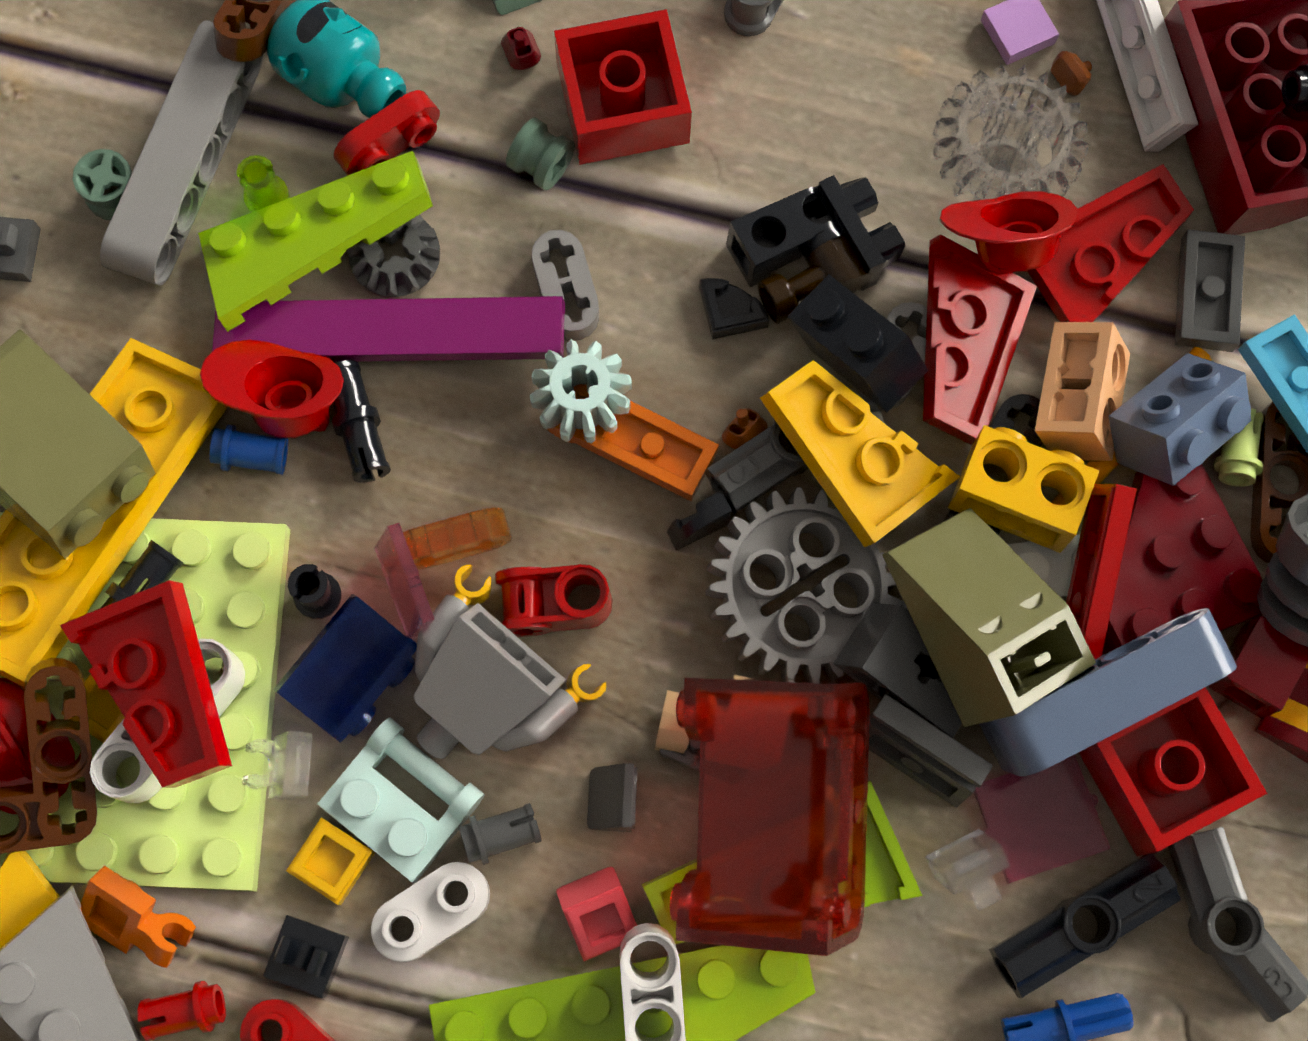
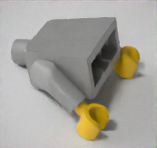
[413,565,606,759]

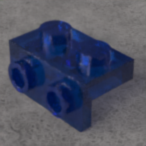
[273,594,417,743]

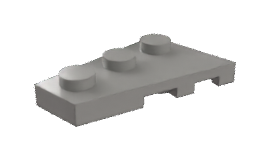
[0,885,141,1041]

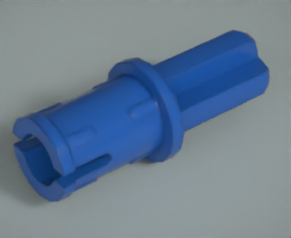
[1001,993,1134,1041]

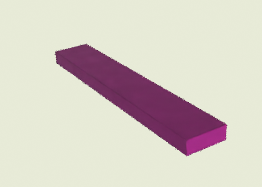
[212,296,565,362]

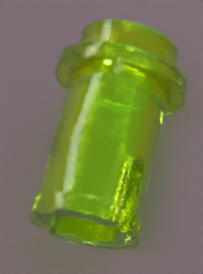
[236,155,289,212]

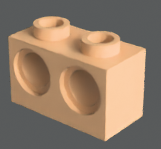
[1035,322,1130,461]

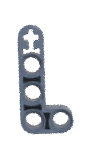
[979,608,1237,776]

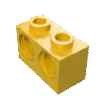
[948,425,1099,553]

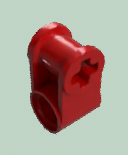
[495,564,613,637]

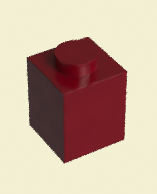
[1208,616,1308,719]

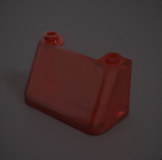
[670,677,870,956]

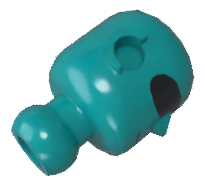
[267,0,407,118]

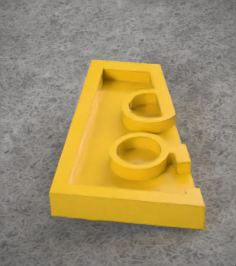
[760,360,960,548]

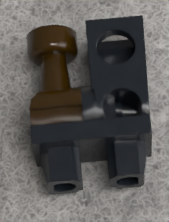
[726,175,906,324]

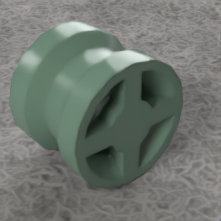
[506,117,575,191]
[72,149,132,220]

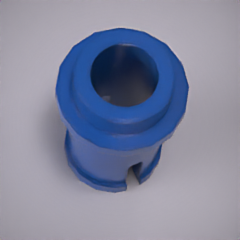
[209,424,289,475]

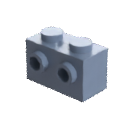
[1108,353,1252,486]

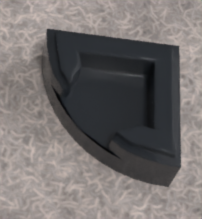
[699,278,770,340]
[667,492,732,551]

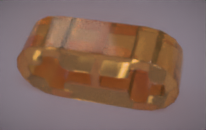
[394,508,512,571]

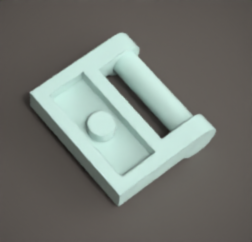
[317,717,485,884]

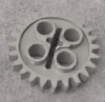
[705,487,901,685]

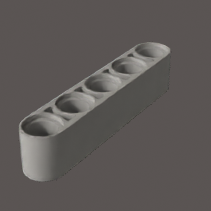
[100,20,264,286]

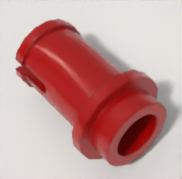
[137,981,226,1041]

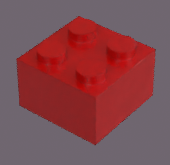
[554,9,692,165]
[1079,687,1268,857]

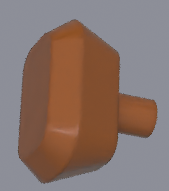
[1051,51,1092,96]
[722,408,768,449]

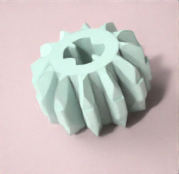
[530,339,632,443]

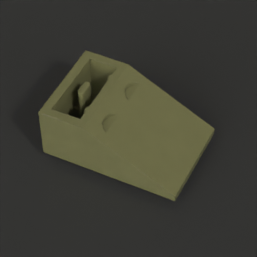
[882,508,1096,727]

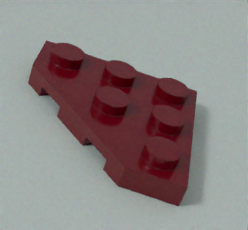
[1105,464,1263,652]

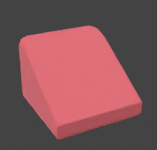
[556,867,637,961]

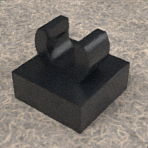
[263,915,349,998]

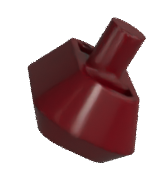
[501,27,541,70]

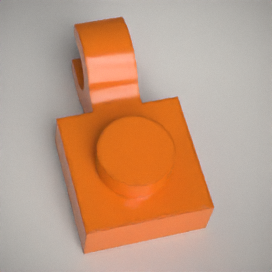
[80,865,196,968]

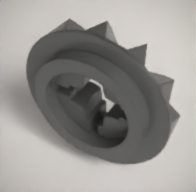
[347,214,440,297]

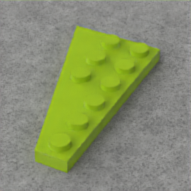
[429,929,816,1041]

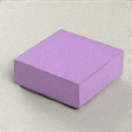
[981,0,1059,65]

